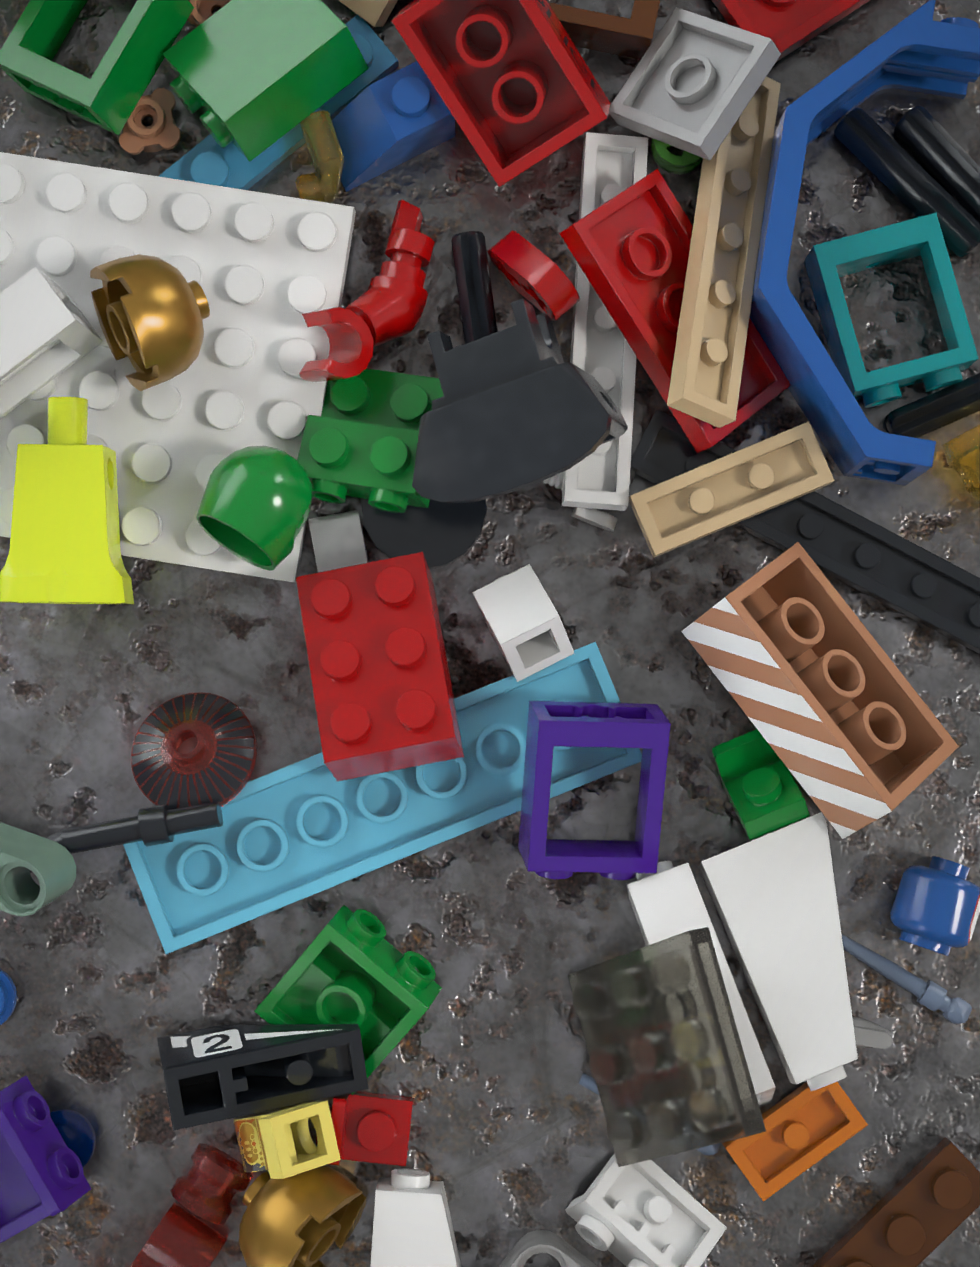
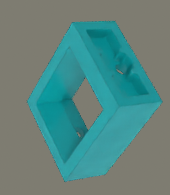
[804,213,979,408]

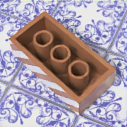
[681,542,959,839]

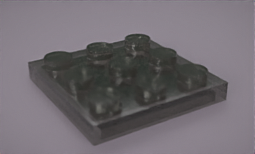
[568,927,766,1167]

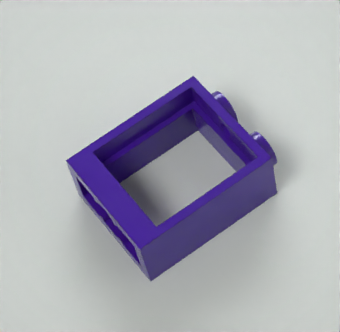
[518,701,671,880]

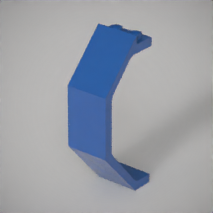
[749,0,980,486]

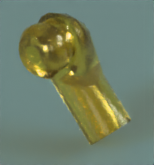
[295,110,344,203]

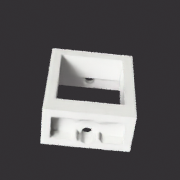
[0,267,103,420]

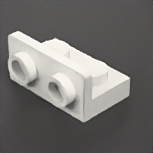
[565,1140,727,1267]

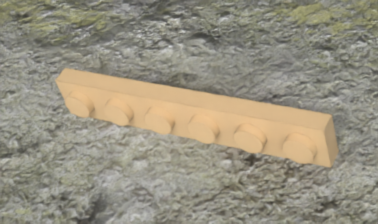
[667,76,781,428]

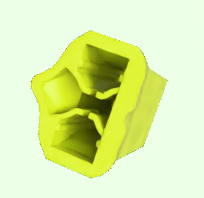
[0,397,134,604]

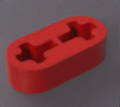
[487,230,580,321]

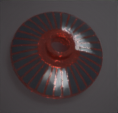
[131,692,257,810]

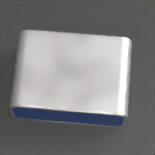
[308,510,369,572]

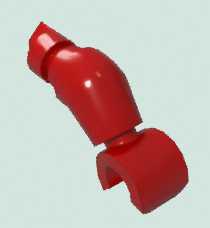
[299,199,435,382]

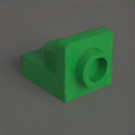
[712,729,810,841]

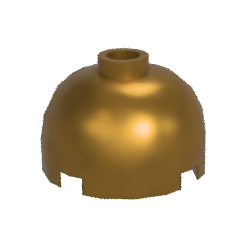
[90,254,210,391]
[239,1165,367,1267]

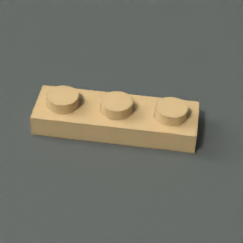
[629,421,835,558]

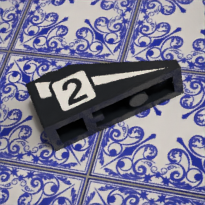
[157,1024,368,1131]

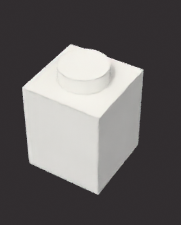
[472,564,574,682]

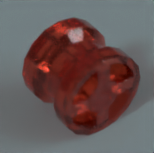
[170,1143,253,1225]

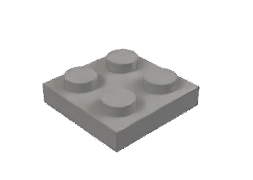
[609,7,781,160]

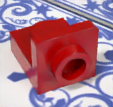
[316,1091,414,1166]

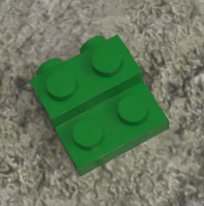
[297,368,444,513]
[254,905,442,1095]

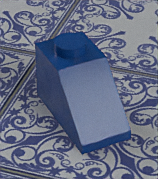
[317,61,456,192]

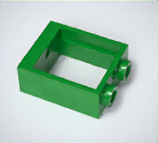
[0,0,194,135]

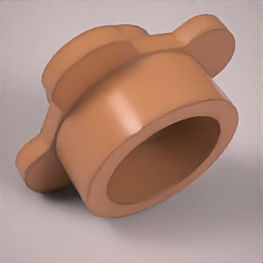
[119,88,181,155]

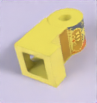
[233,1100,341,1179]

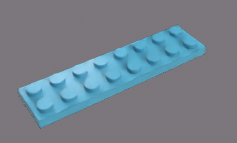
[123,642,642,954]

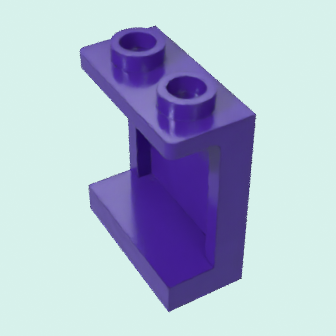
[0,1076,92,1243]

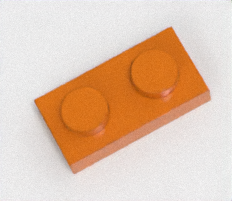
[722,1082,868,1202]

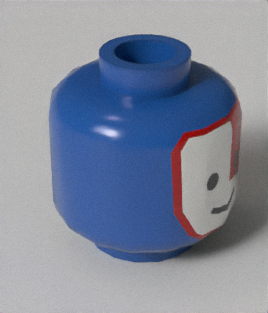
[890,856,980,956]

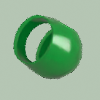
[196,446,312,571]

